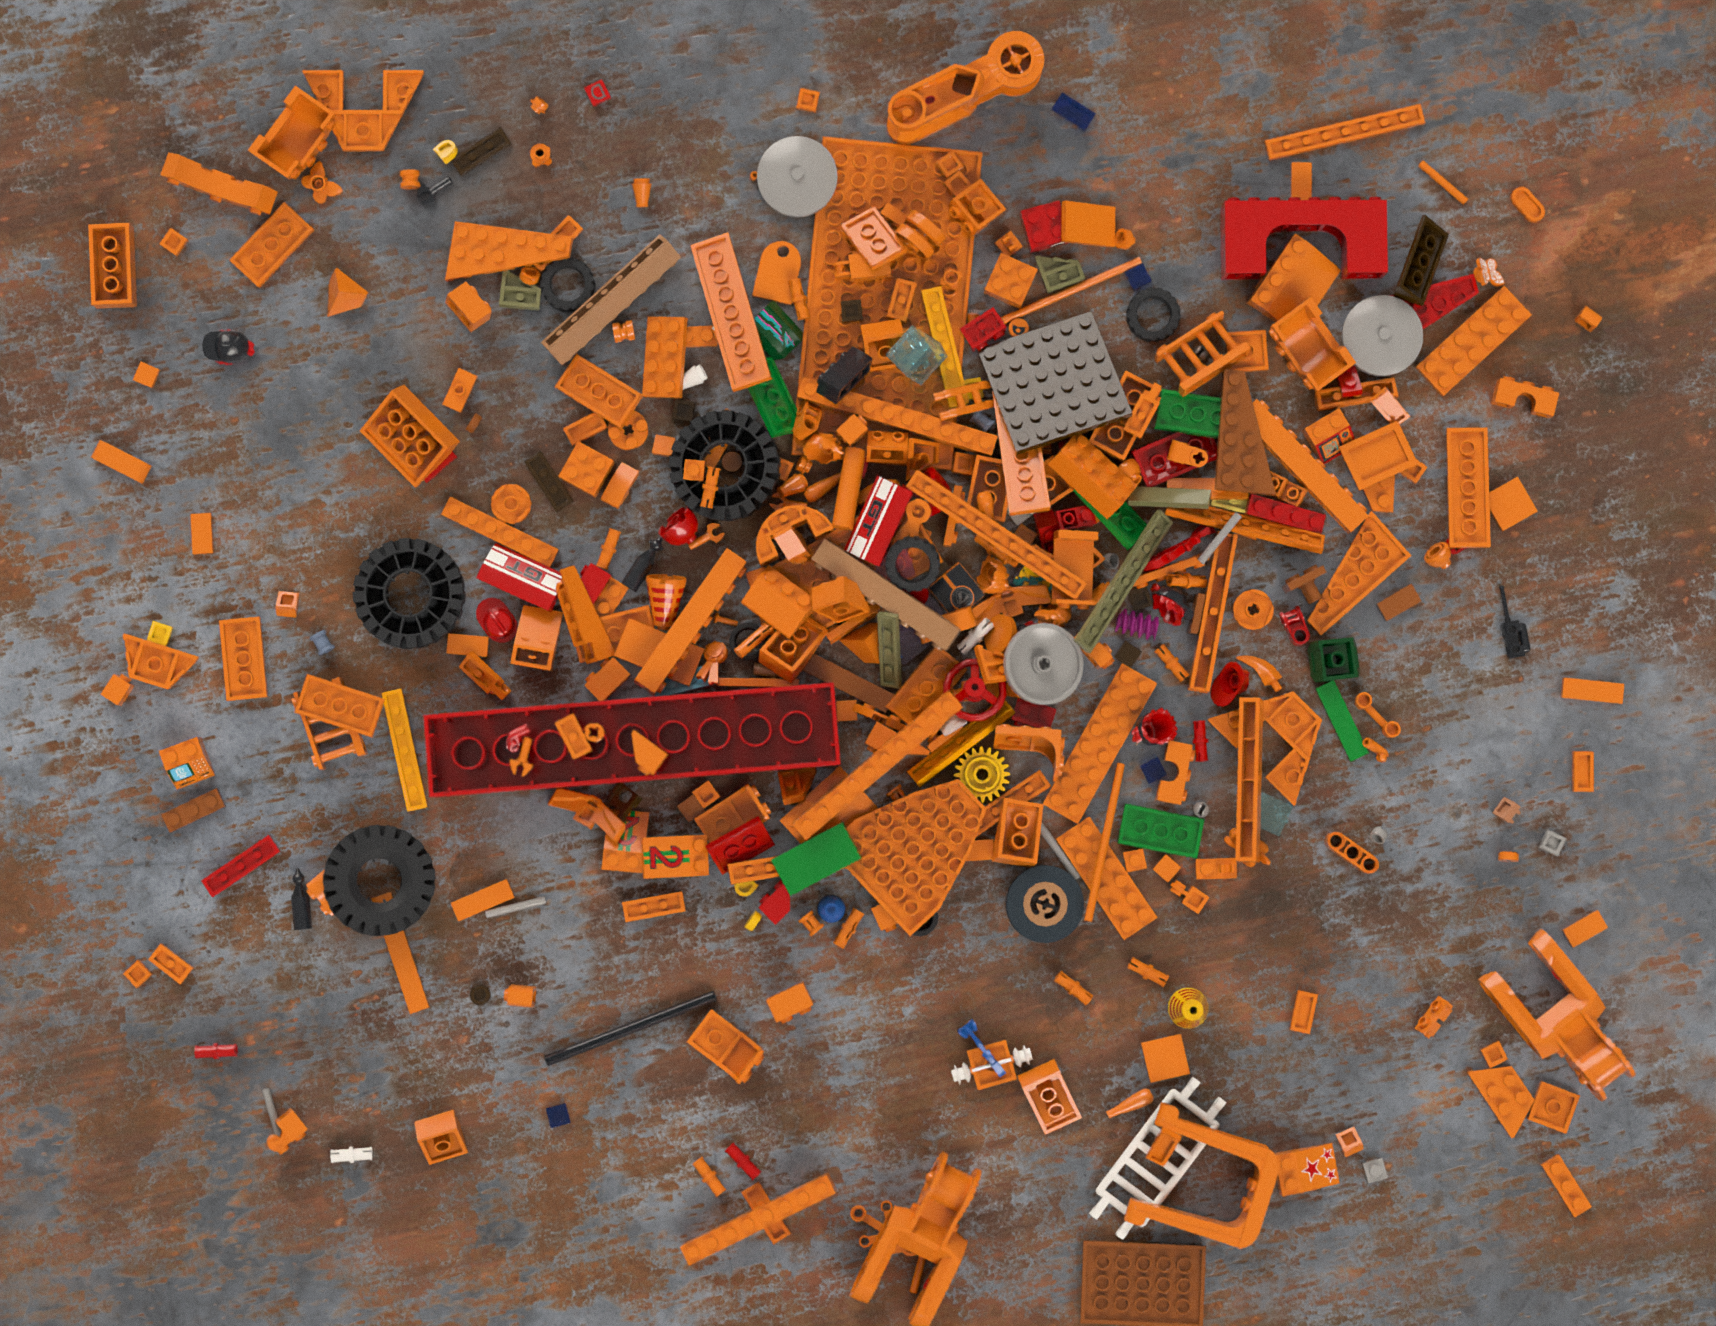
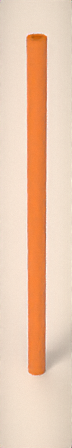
[1000,257,1142,324]
[1084,763,1125,922]

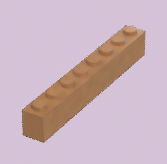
[541,234,681,365]
[811,539,962,651]

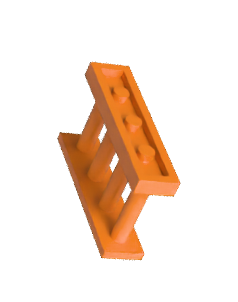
[1155,311,1250,397]
[292,677,368,770]

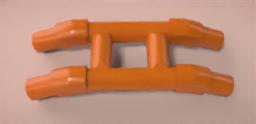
[932,381,994,421]

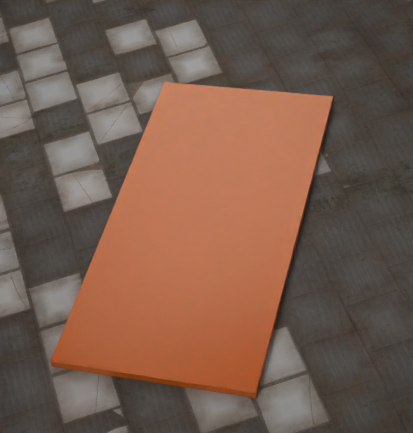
[791,136,982,471]

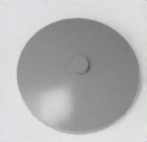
[757,136,838,217]
[1341,295,1423,376]
[1003,623,1083,705]

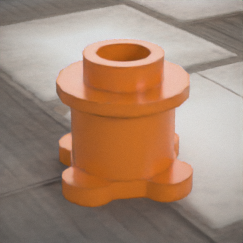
[530,144,552,167]

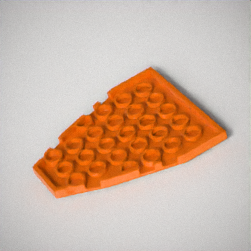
[846,779,986,936]

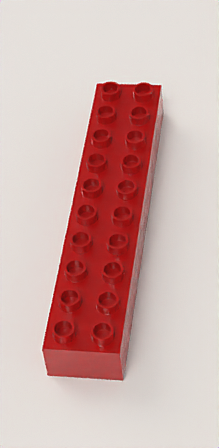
[423,682,840,798]

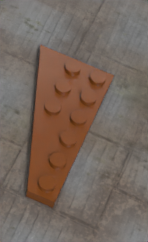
[1214,369,1276,496]

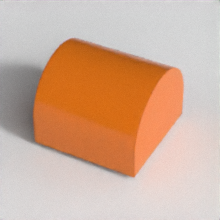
[1575,306,1603,332]

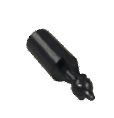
[621,536,664,592]
[291,868,312,930]

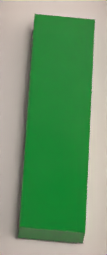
[1315,680,1369,762]

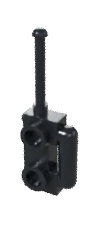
[1499,585,1530,659]

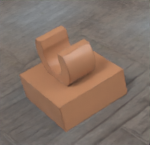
[1492,797,1521,824]

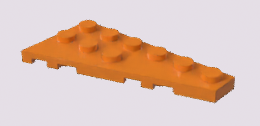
[445,221,573,282]

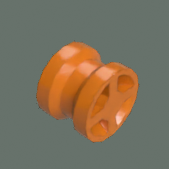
[400,169,421,189]

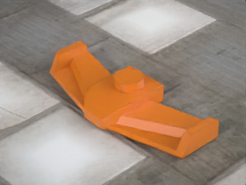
[972,584,1051,628]
[547,788,626,843]

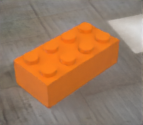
[88,223,137,309]
[1089,371,1161,463]
[1048,434,1137,519]

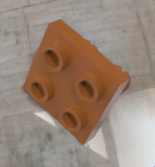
[1282,564,1326,604]

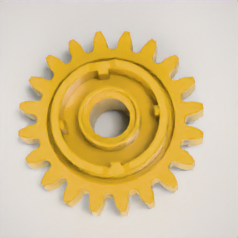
[954,747,1010,803]

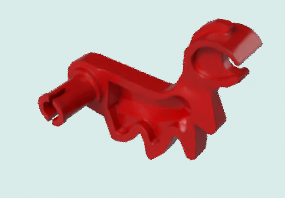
[1133,524,1216,573]

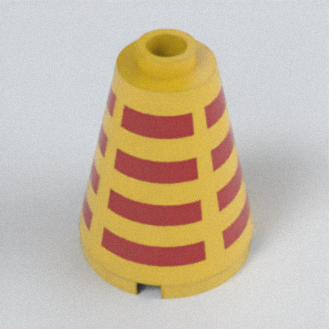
[1168,988,1209,1028]

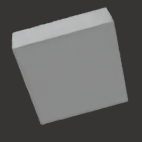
[1538,829,1567,857]

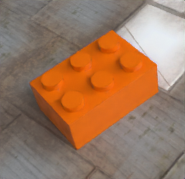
[967,455,1008,524]

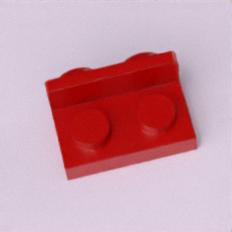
[959,307,1006,352]
[1011,698,1057,728]

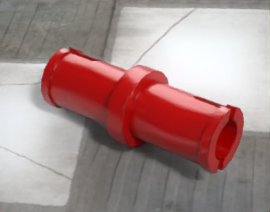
[1192,720,1209,762]
[194,1043,238,1059]
[724,1142,762,1181]

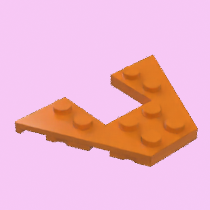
[303,70,424,151]
[1207,691,1322,806]

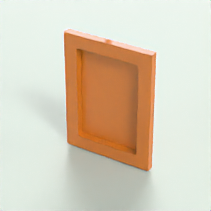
[1338,421,1418,491]

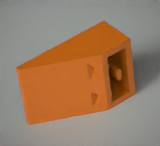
[510,605,563,672]

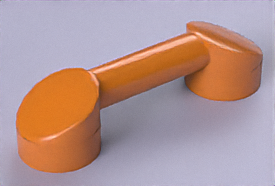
[1355,692,1401,738]

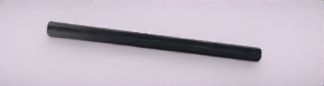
[544,991,717,1066]

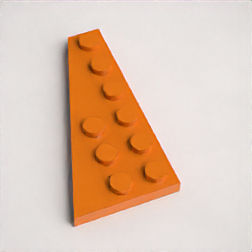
[1307,511,1411,636]

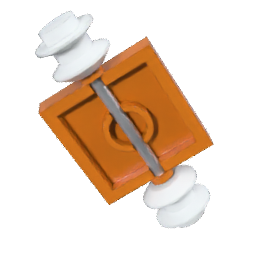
[951,1039,1033,1090]

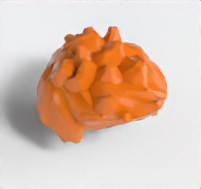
[803,433,844,464]
[976,555,1010,594]
[1034,604,1072,628]

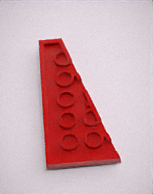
[1390,274,1479,329]

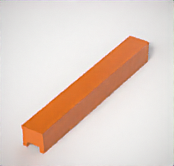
[1187,531,1238,694]

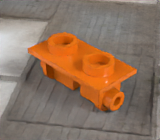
[1415,996,1453,1039]

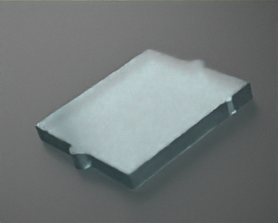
[1260,792,1293,837]

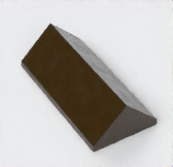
[1393,215,1449,306]

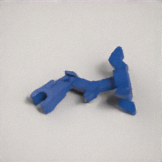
[957,1019,1006,1077]

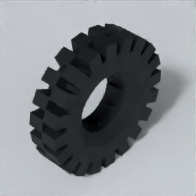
[669,410,781,521]
[353,538,466,649]
[323,825,436,936]

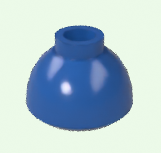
[817,895,846,923]

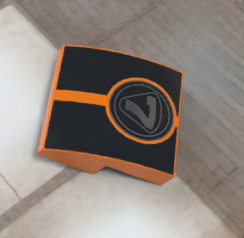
[928,562,985,613]

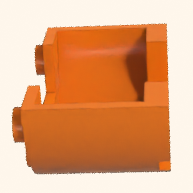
[248,86,337,180]
[1268,297,1356,392]
[756,505,834,568]

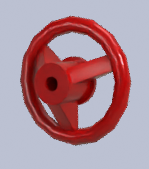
[942,658,1007,722]

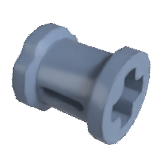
[969,410,996,432]
[309,630,335,656]

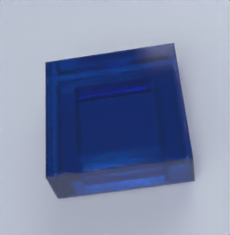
[1124,263,1152,291]
[1139,757,1167,784]
[546,1103,571,1128]

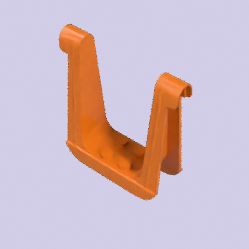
[1123,1102,1279,1249]

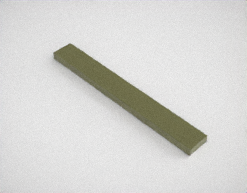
[1074,510,1173,653]

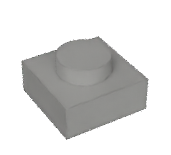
[1362,1158,1388,1184]

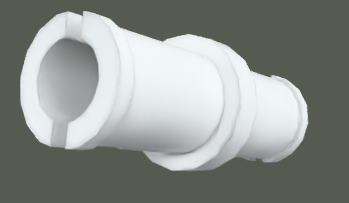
[957,618,994,655]
[330,1147,373,1163]

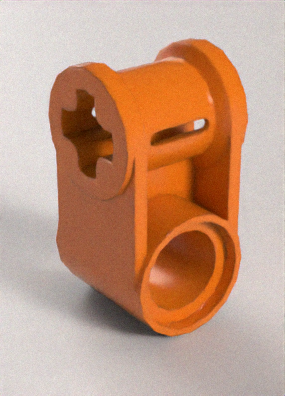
[793,400,823,440]
[1167,440,1208,467]

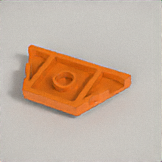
[123,633,199,690]
[1466,1066,1535,1139]

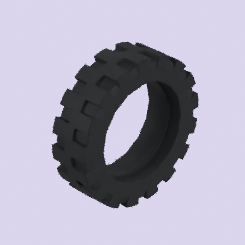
[541,257,595,312]
[1126,287,1181,343]
[886,536,940,592]

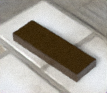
[451,127,512,177]
[524,451,574,512]

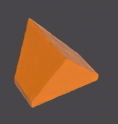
[327,268,369,317]
[906,438,940,481]
[839,623,879,664]

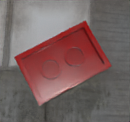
[705,816,775,875]

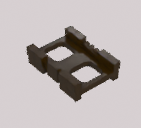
[604,783,643,823]

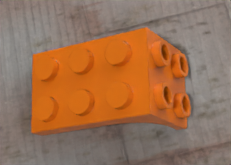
[993,724,1065,782]
[694,784,772,843]
[687,1009,764,1084]

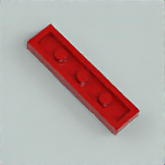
[1244,494,1326,534]
[201,835,281,898]

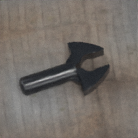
[416,176,452,205]

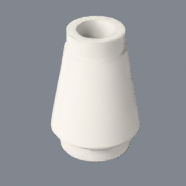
[683,365,708,389]

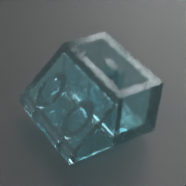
[886,325,948,385]

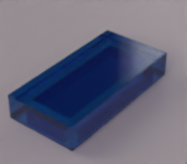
[1051,92,1096,132]

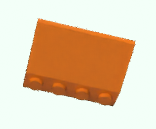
[1247,233,1341,322]
[360,385,460,488]
[780,766,878,844]

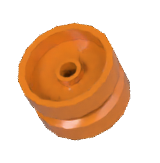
[894,210,946,260]

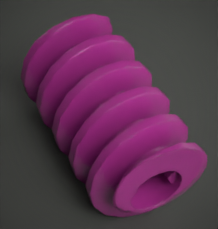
[1114,608,1159,641]

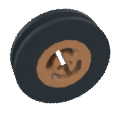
[1006,865,1084,943]

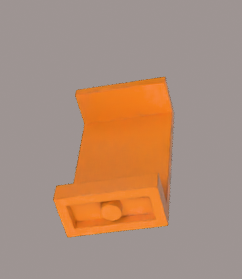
[1051,530,1098,610]

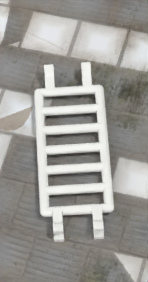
[1089,1077,1226,1240]

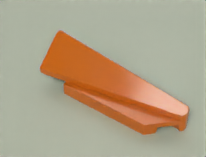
[556,565,615,664]

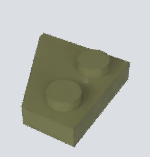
[1034,255,1085,294]
[499,270,542,311]

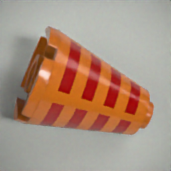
[646,574,686,630]

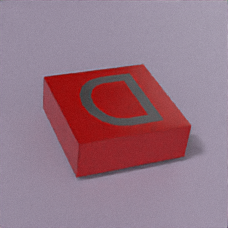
[584,79,611,107]

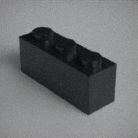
[816,346,873,404]

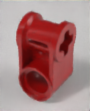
[1279,605,1310,646]

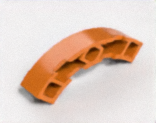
[160,152,278,216]

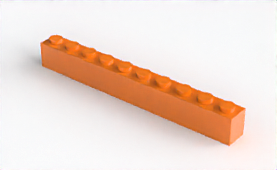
[798,377,998,457]
[793,690,963,840]

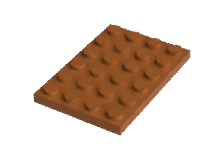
[1080,1240,1206,1326]

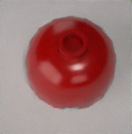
[658,506,699,546]

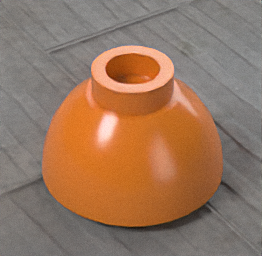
[1118,459,1142,485]
[1424,542,1451,569]

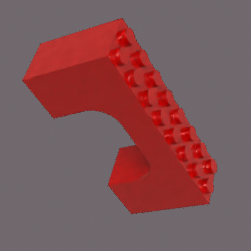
[1220,197,1388,280]

